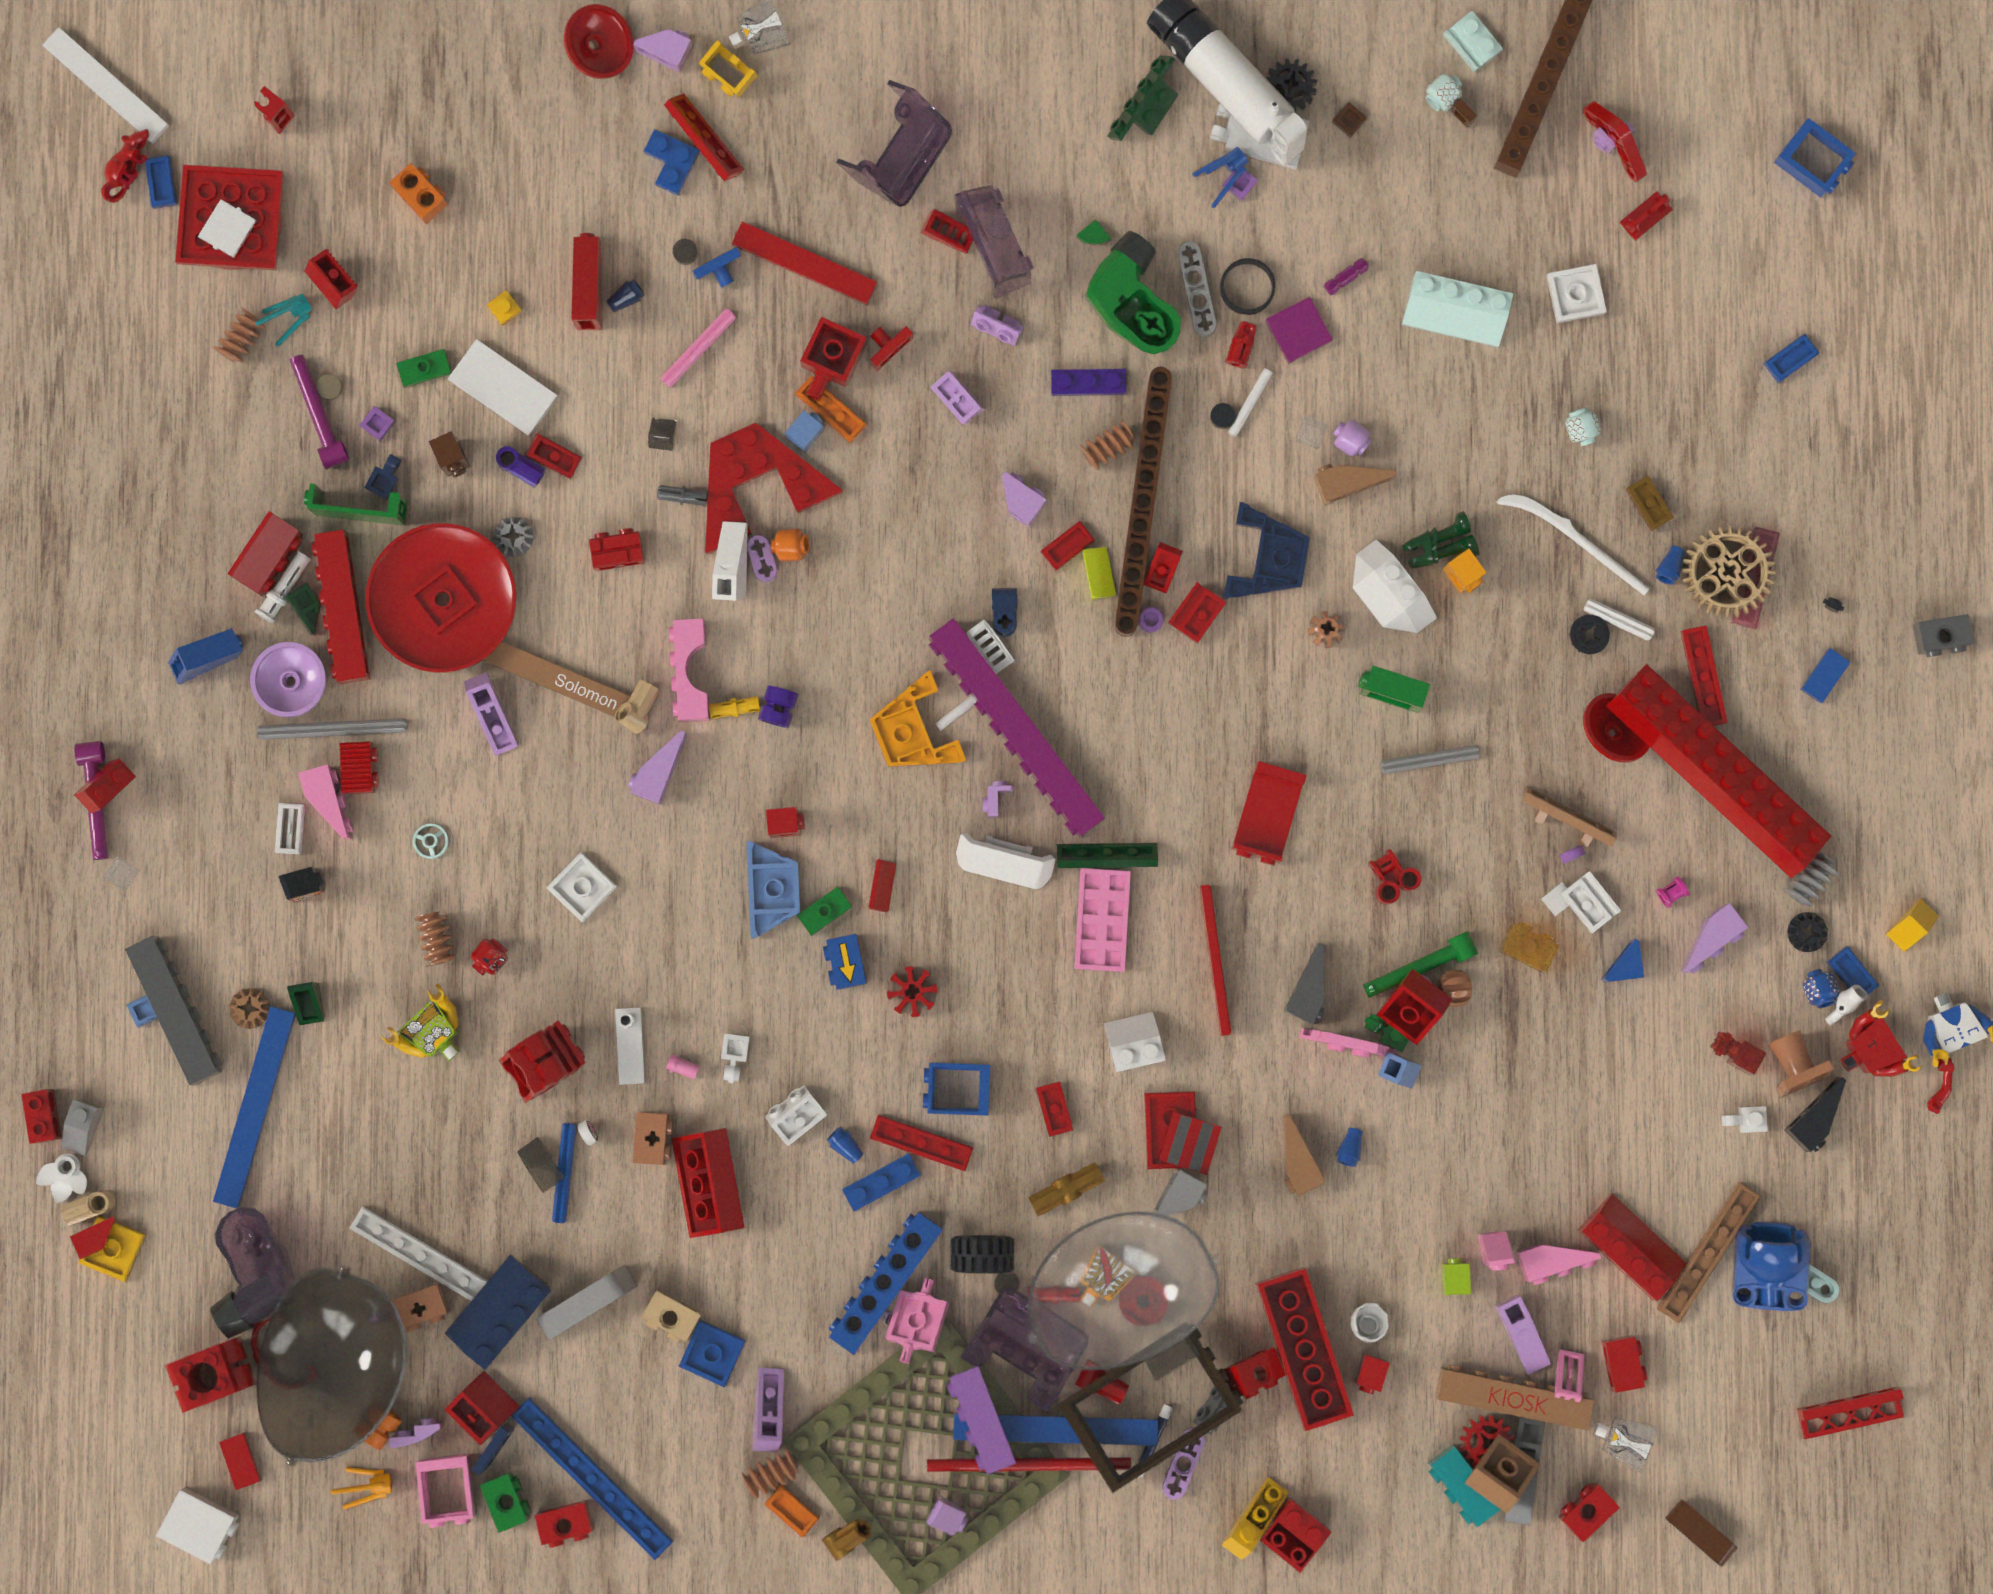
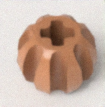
[1308,611,1345,648]
[1437,969,1472,1007]

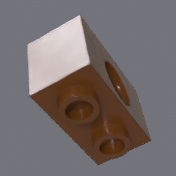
[428,431,471,478]

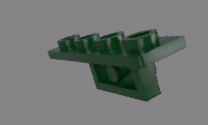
[1107,56,1179,141]

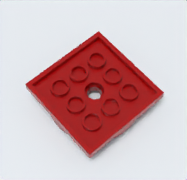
[175,165,284,271]

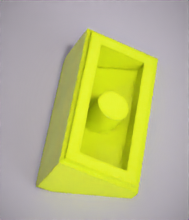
[1082,547,1116,600]

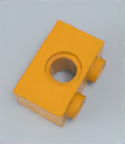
[1443,549,1487,594]

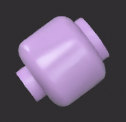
[1333,420,1371,457]

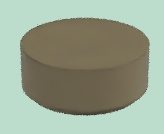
[316,374,343,400]

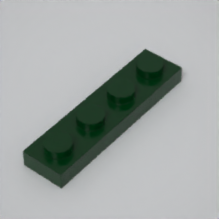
[1057,843,1158,869]

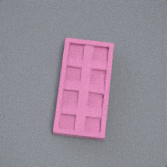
[1074,868,1131,972]

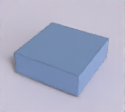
[127,995,158,1027]

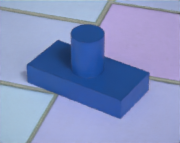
[692,247,741,288]

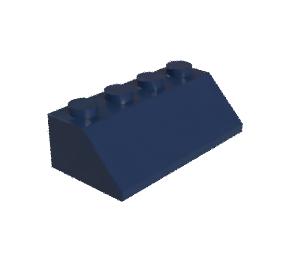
[445,1254,551,1370]

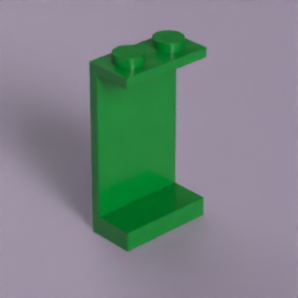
[304,483,408,526]

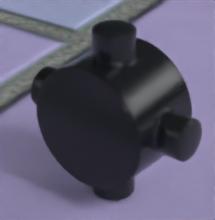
[1823,597,1844,613]

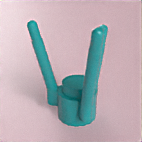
[255,293,313,347]

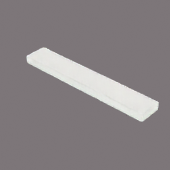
[42,27,169,144]
[349,1206,488,1301]

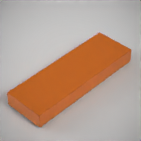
[795,375,867,444]

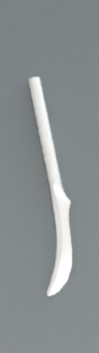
[1496,494,1650,596]

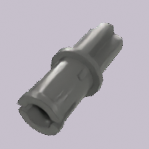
[657,485,708,507]

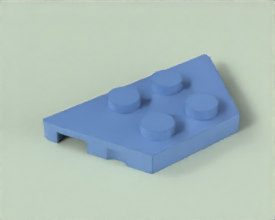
[747,841,801,939]

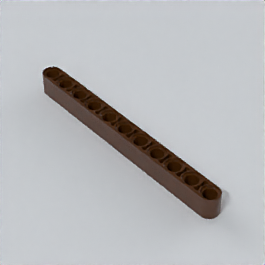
[1115,367,1172,637]

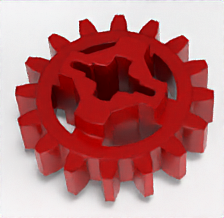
[1459,1414,1515,1467]

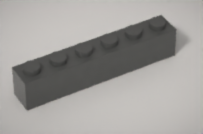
[125,936,222,1085]

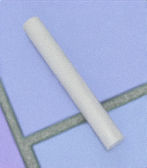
[1228,368,1273,437]
[935,695,976,731]

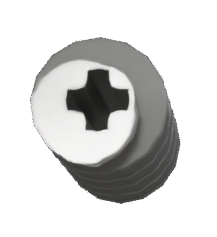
[1784,852,1839,907]

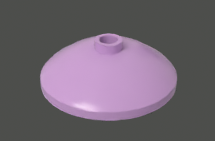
[250,642,326,717]

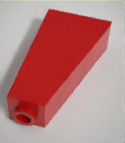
[571,233,602,330]

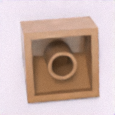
[1465,1434,1541,1514]

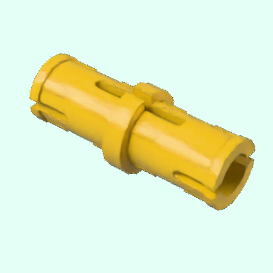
[709,696,761,720]

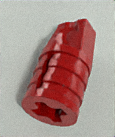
[1225,321,1256,369]

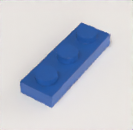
[842,1153,921,1212]

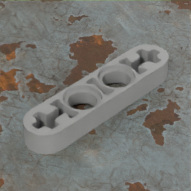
[1178,241,1216,337]

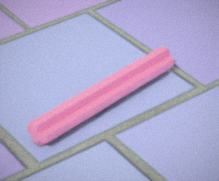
[661,309,736,387]

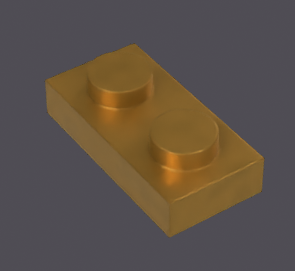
[1626,475,1674,532]

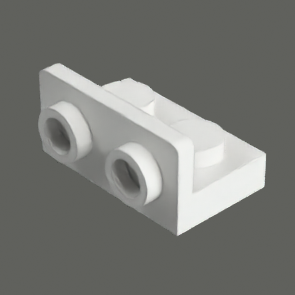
[765,1086,827,1146]

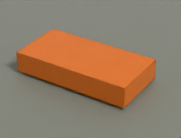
[764,1484,820,1538]

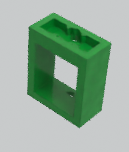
[1358,665,1430,713]

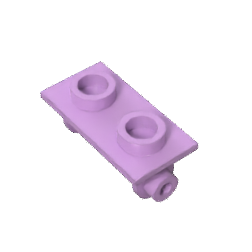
[970,305,1024,346]

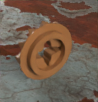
[229,988,270,1029]

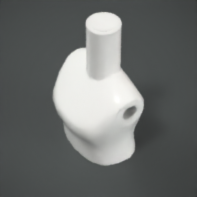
[1825,984,1868,1026]

